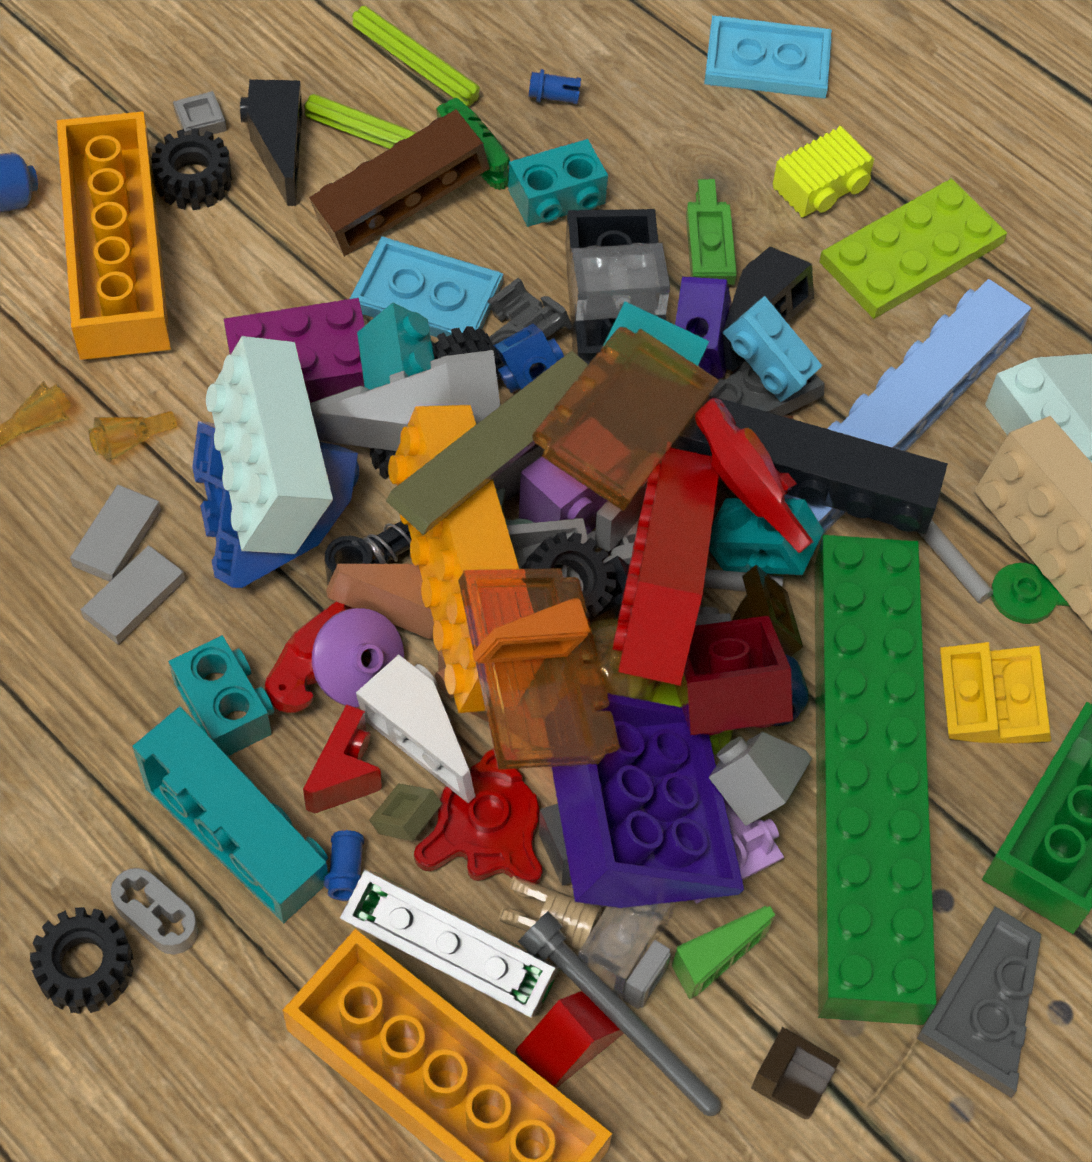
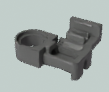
[488,278,572,366]

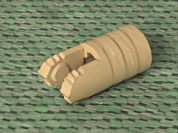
[498,876,601,952]

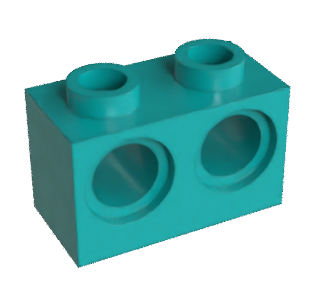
[508,139,608,227]
[709,498,824,575]
[168,635,274,757]

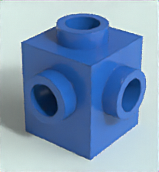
[494,323,564,393]

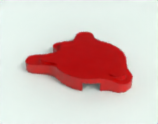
[414,748,542,884]

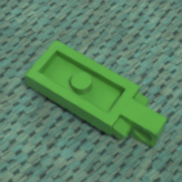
[686,179,736,285]

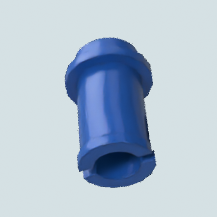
[528,69,581,105]
[323,830,365,901]

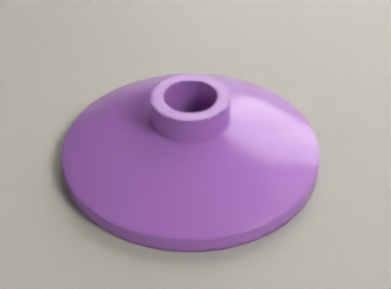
[312,608,404,707]

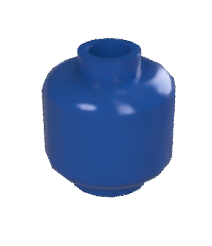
[0,152,38,212]

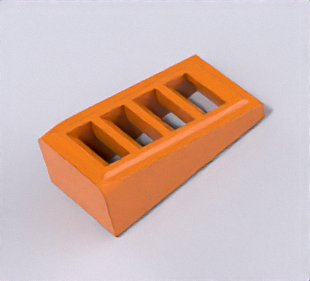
[472,598,591,664]

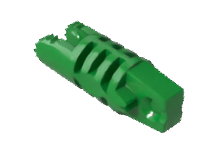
[436,97,510,190]

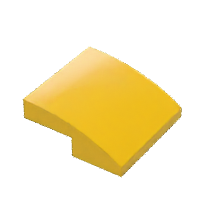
[940,642,1051,743]

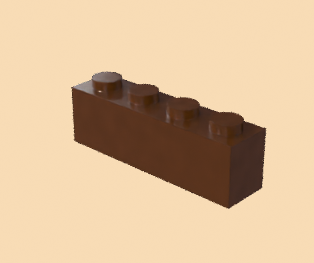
[309,109,490,256]

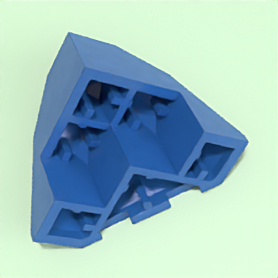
[192,421,359,588]

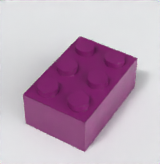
[223,298,365,403]

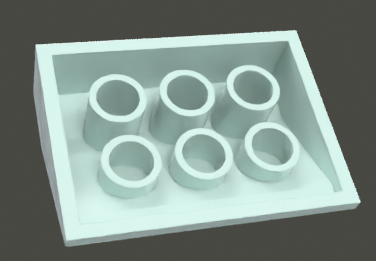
[985,354,1092,463]

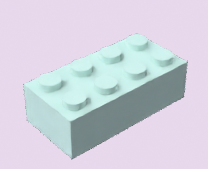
[206,336,333,554]

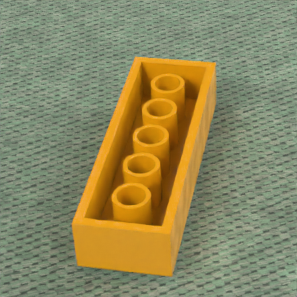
[57,111,171,360]
[388,405,544,713]
[282,929,612,1162]

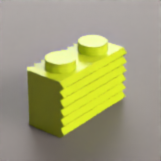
[772,126,874,217]

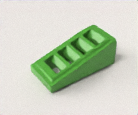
[672,906,775,999]

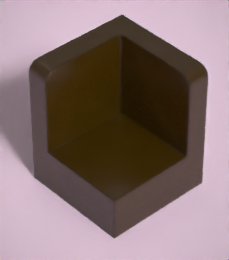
[751,1027,840,1120]

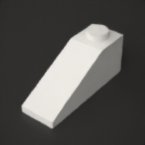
[356,655,475,803]

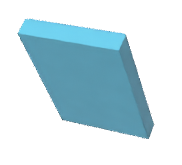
[704,15,832,99]
[350,236,504,337]

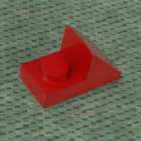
[303,704,382,814]

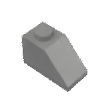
[709,732,812,826]

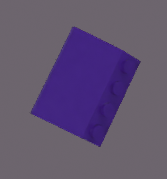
[543,687,744,908]

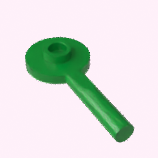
[991,563,1071,624]

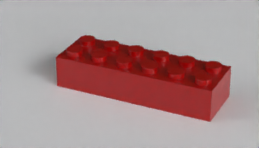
[612,447,719,686]

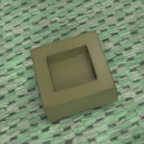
[369,783,442,841]

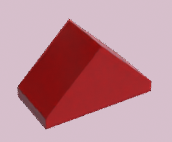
[515,991,624,1088]

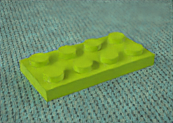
[819,178,1007,319]

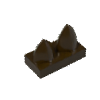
[732,565,803,657]

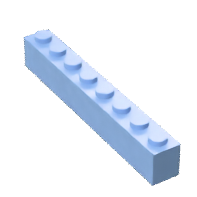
[785,279,1032,534]

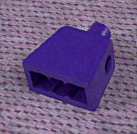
[675,276,732,393]

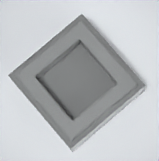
[173,91,227,136]
[623,939,671,1009]

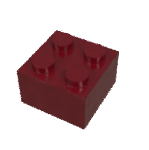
[675,615,793,735]

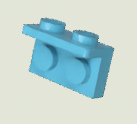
[723,296,823,402]

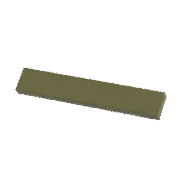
[386,351,607,535]

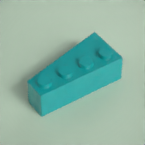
[132,706,328,924]

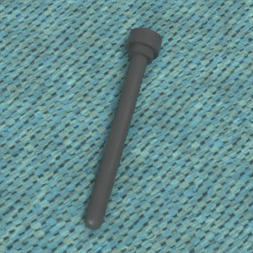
[518,911,721,1116]

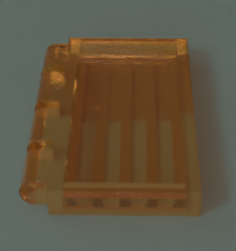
[532,327,719,511]
[458,568,620,770]

